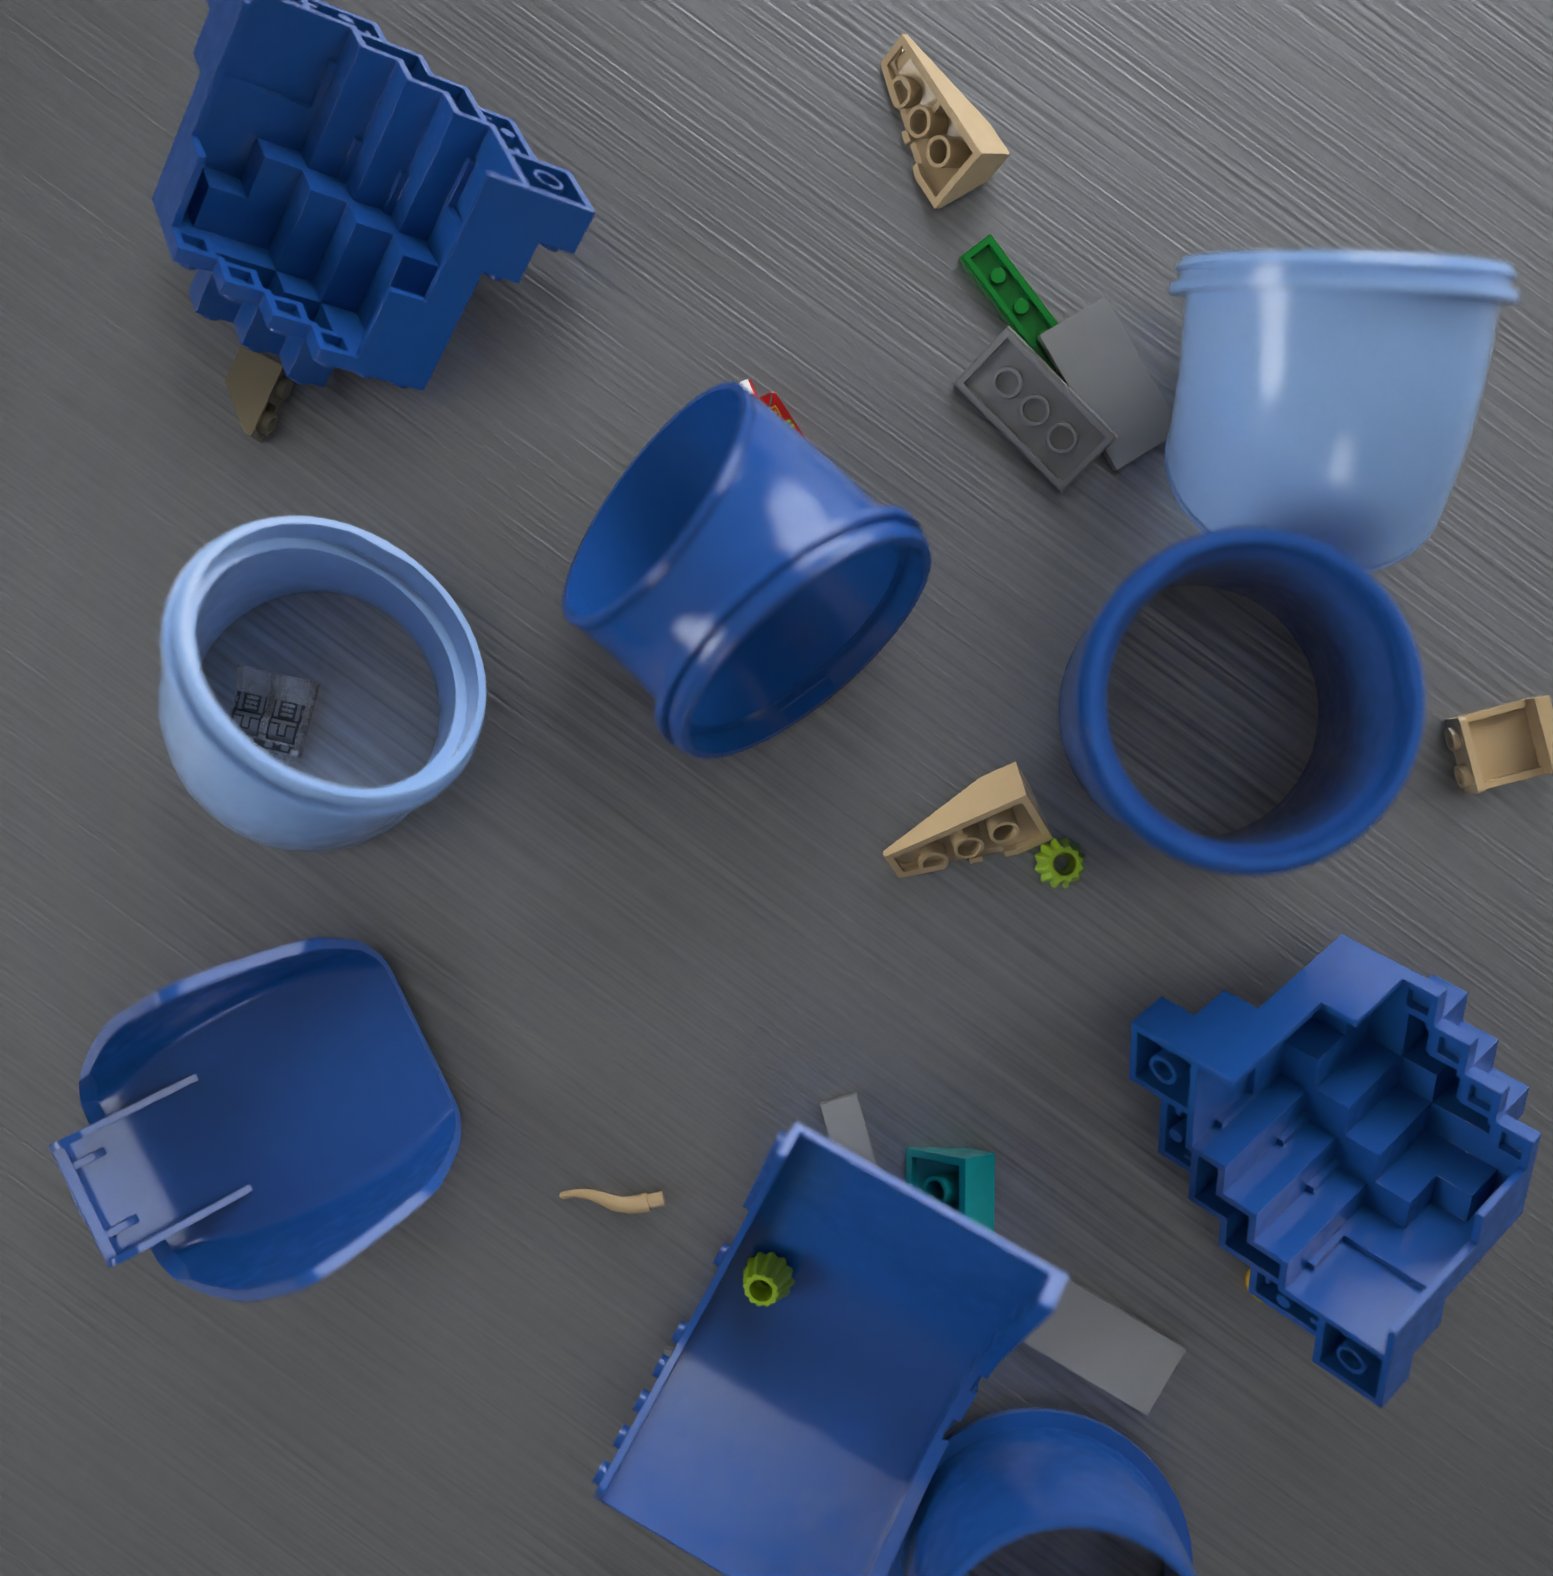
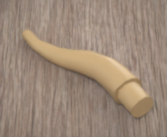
[559,1189,666,1214]

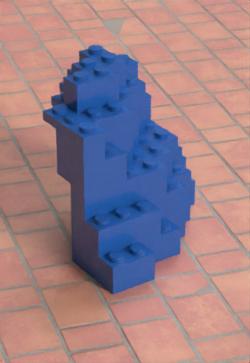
[152,0,595,391]
[1129,934,1541,1408]

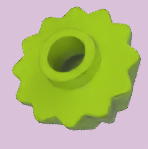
[1035,837,1087,888]
[742,1252,795,1307]

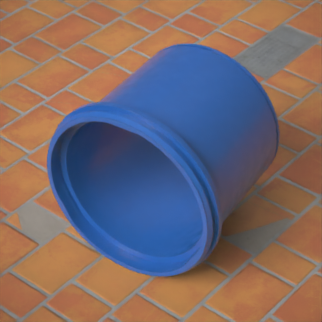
[1059,527,1425,876]
[887,1408,1198,1576]

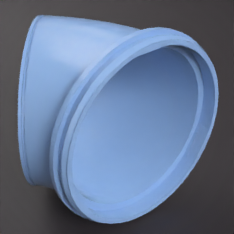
[1164,250,1520,573]
[158,516,486,852]

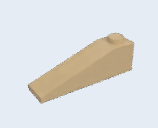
[880,34,1010,209]
[883,762,1053,878]

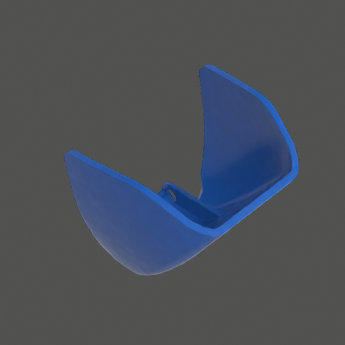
[48,937,462,1301]

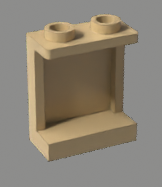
[1444,695,1553,794]

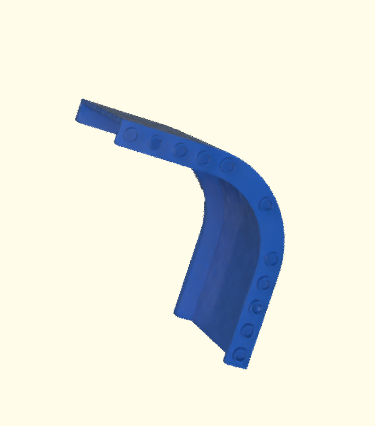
[592,1122,1069,1576]

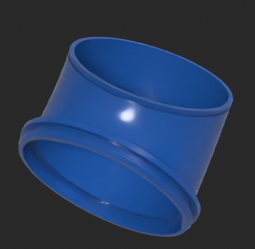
[562,382,932,759]

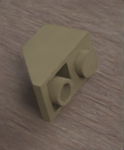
[225,346,293,443]

